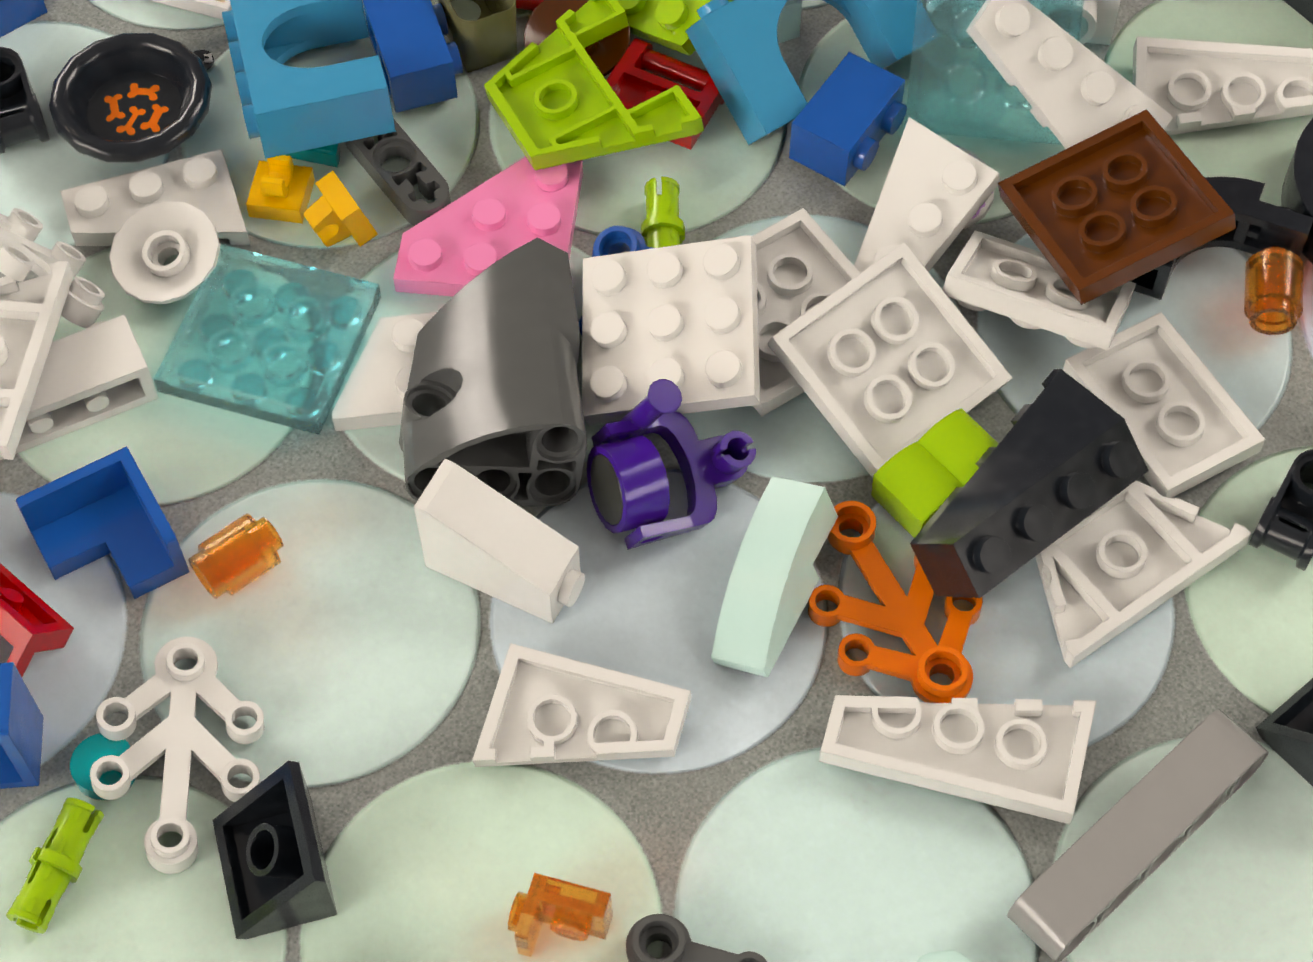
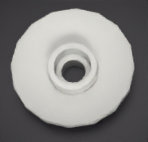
[109,200,220,304]

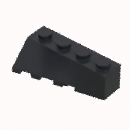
[910,369,1149,598]

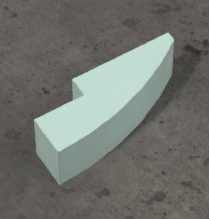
[711,476,838,677]

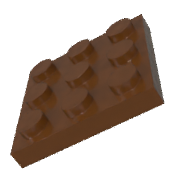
[998,109,1236,305]

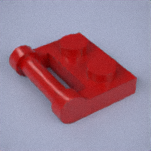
[606,38,725,150]

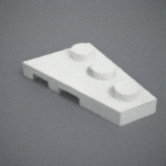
[854,117,1000,273]

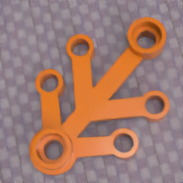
[808,501,983,703]

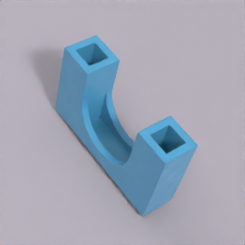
[222,0,396,159]
[685,0,940,145]

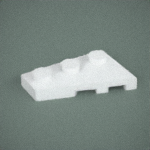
[60,149,250,246]
[472,643,692,767]

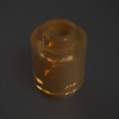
[1244,247,1304,335]
[188,513,284,599]

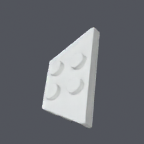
[0,261,74,460]
[332,312,437,431]
[1035,481,1252,668]

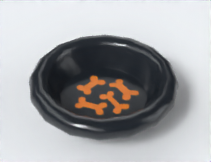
[49,33,212,162]

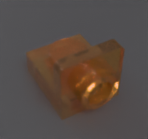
[508,873,613,957]

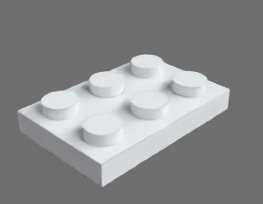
[943,230,1136,351]
[1063,312,1266,498]

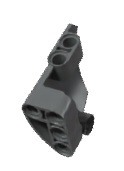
[399,237,587,506]

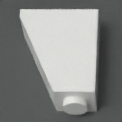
[414,459,585,624]

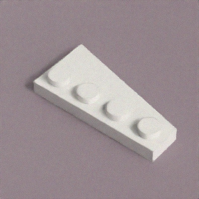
[966,0,1173,149]
[1132,37,1313,135]
[819,695,1096,824]

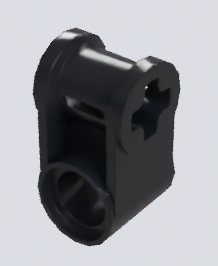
[0,47,50,154]
[1249,449,1313,571]

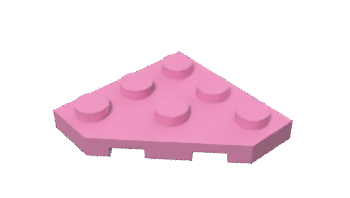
[393,156,583,297]

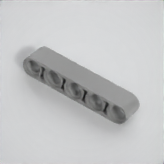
[1007,709,1269,962]

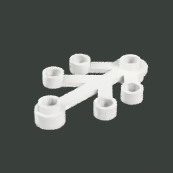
[0,208,105,328]
[90,637,264,874]

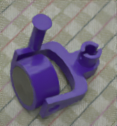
[586,379,756,550]

